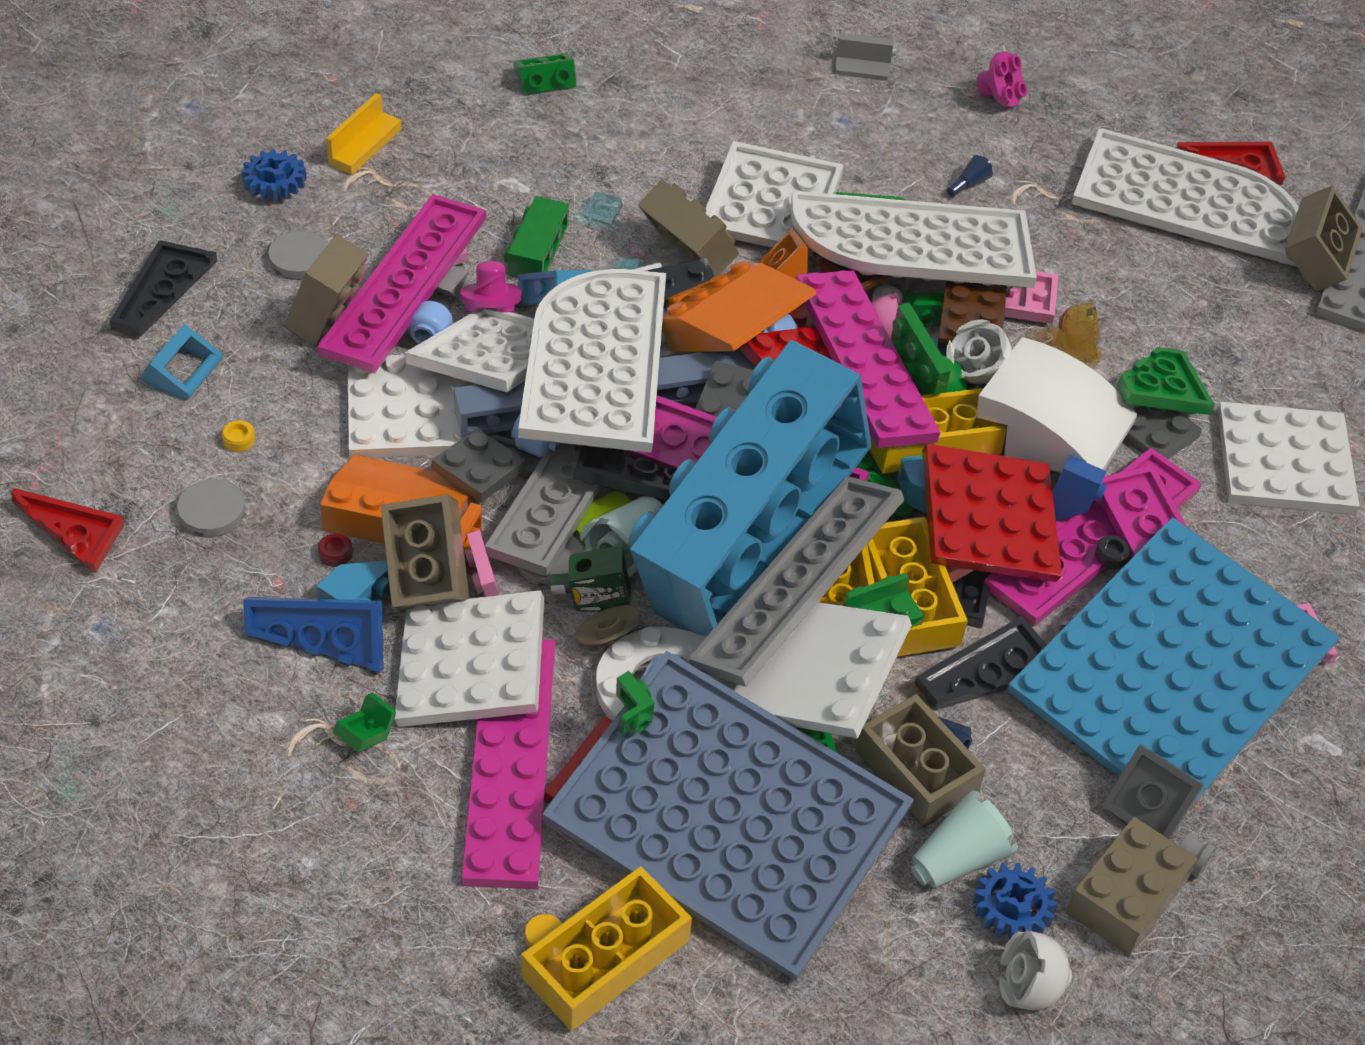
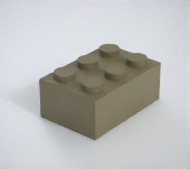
[638,179,740,277]
[1284,185,1363,292]
[284,234,369,347]
[381,494,469,612]
[855,694,986,827]
[1066,817,1198,956]

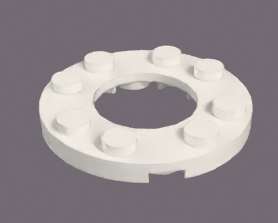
[596,627,737,721]

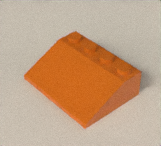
[662,260,816,352]
[320,454,474,544]

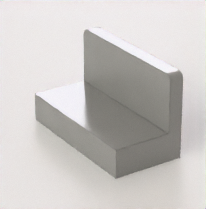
[835,33,894,81]

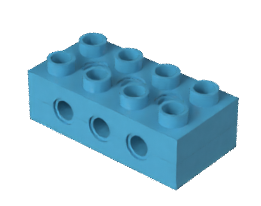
[628,340,872,637]

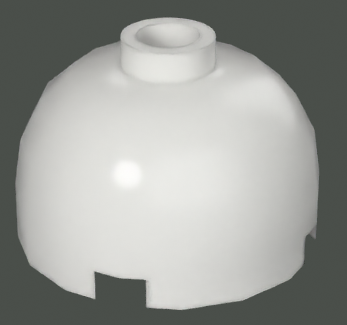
[946,319,1012,385]
[999,930,1072,1010]

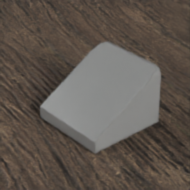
[435,265,469,299]

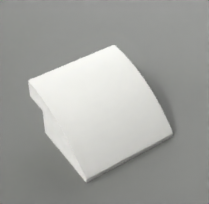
[977,337,1137,472]

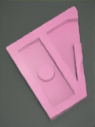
[1004,271,1058,324]

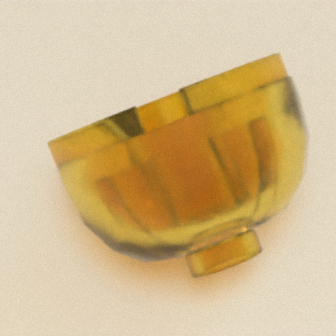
[1053,301,1102,364]

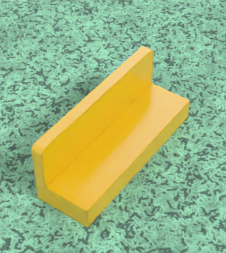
[326,93,402,175]

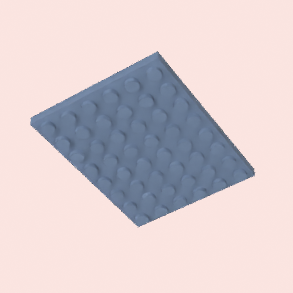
[542,650,914,981]

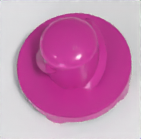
[977,51,1027,107]
[460,261,522,312]

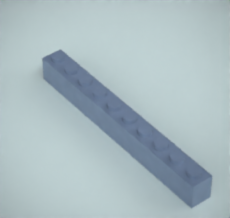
[454,348,755,438]

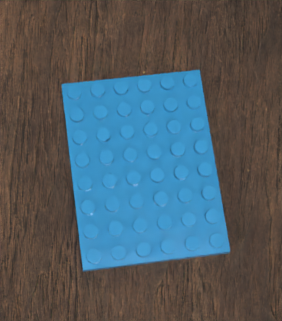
[1007,517,1340,811]

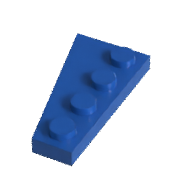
[243,597,384,673]

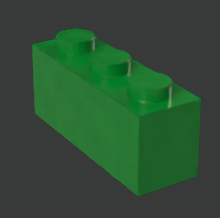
[504,196,569,278]

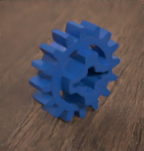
[241,149,307,201]
[973,863,1057,940]

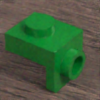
[616,670,655,737]
[333,693,396,752]

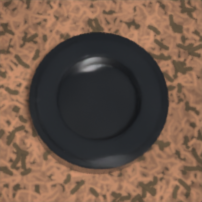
[1095,535,1130,568]

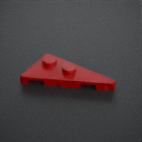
[1176,141,1286,185]
[11,488,125,573]

